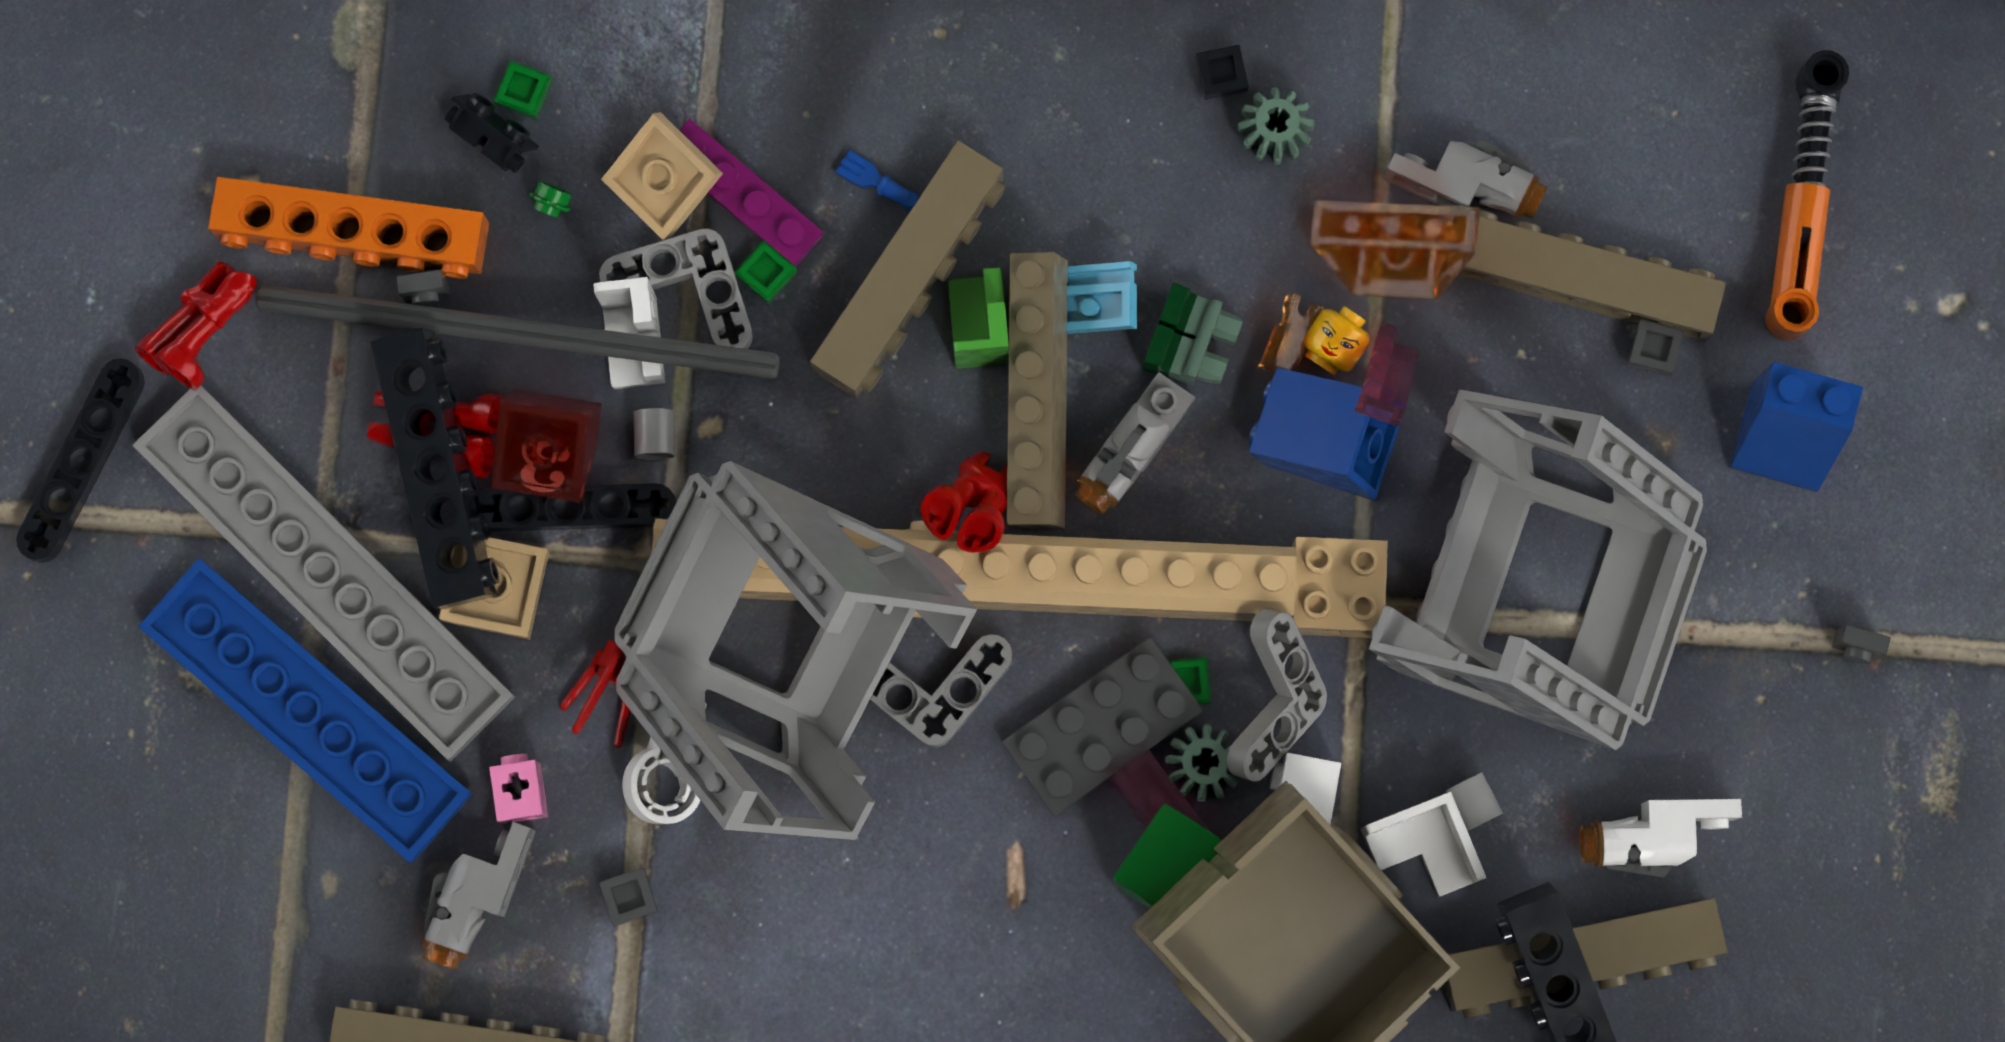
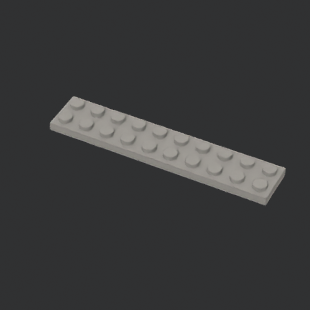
[132,385,515,762]

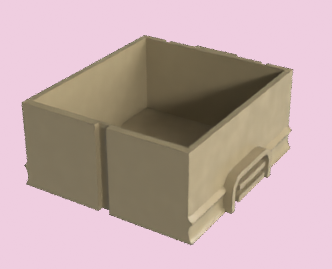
[1131,781,1460,1042]

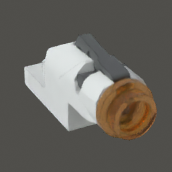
[1579,799,1742,878]

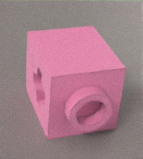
[489,754,548,825]

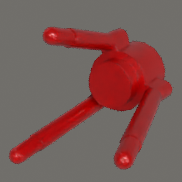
[560,640,630,748]

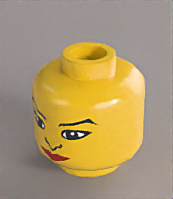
[1303,306,1370,376]

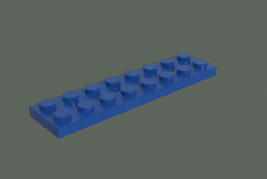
[138,558,473,864]

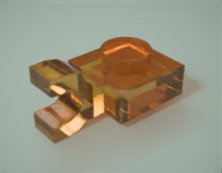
[1258,293,1324,374]

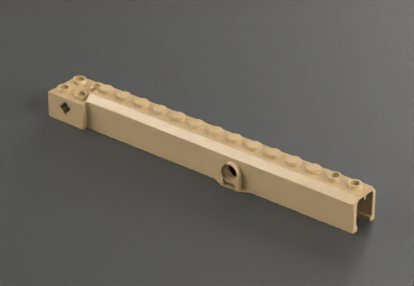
[652,519,1388,638]

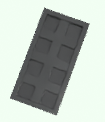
[1002,637,1203,817]

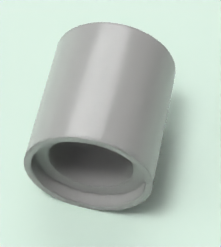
[633,408,675,460]
[1446,772,1503,831]

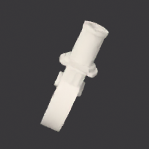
[622,703,707,824]

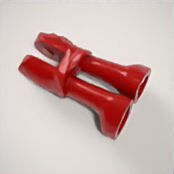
[135,261,257,391]
[366,391,504,478]
[920,451,1008,553]

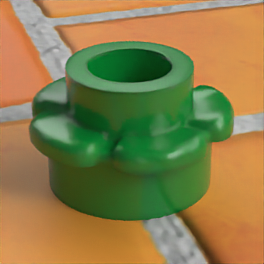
[529,181,572,218]

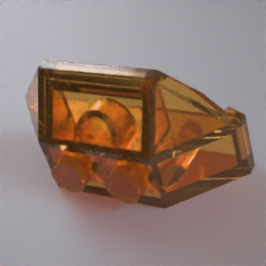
[1310,201,1481,300]

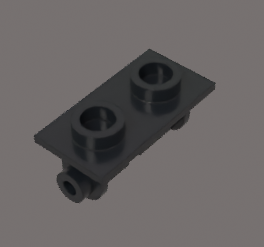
[445,93,539,173]

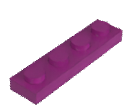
[679,118,824,267]

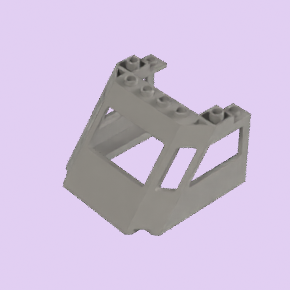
[1369,389,1707,750]
[614,461,977,840]

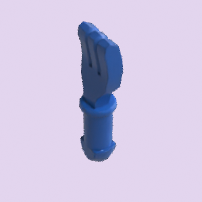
[834,150,920,212]

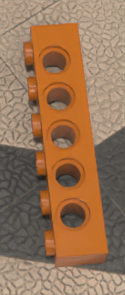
[208,177,489,279]

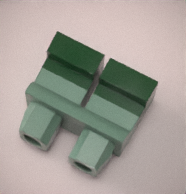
[1143,282,1243,386]

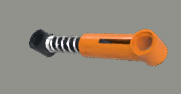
[1765,50,1849,341]

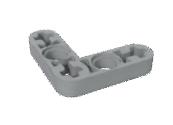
[599,228,753,349]
[1227,608,1327,782]
[869,634,1012,748]

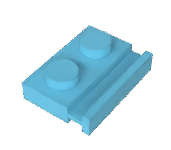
[1066,261,1137,334]

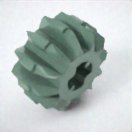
[1238,87,1315,165]
[1165,724,1238,803]

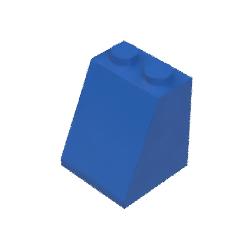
[1729,362,1863,492]
[1249,367,1403,501]

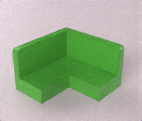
[948,267,1009,369]

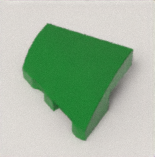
[1113,803,1222,909]

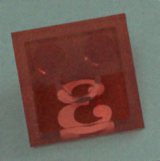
[492,389,602,502]

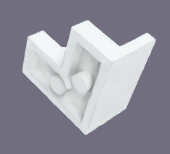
[593,277,666,389]
[1360,792,1486,898]

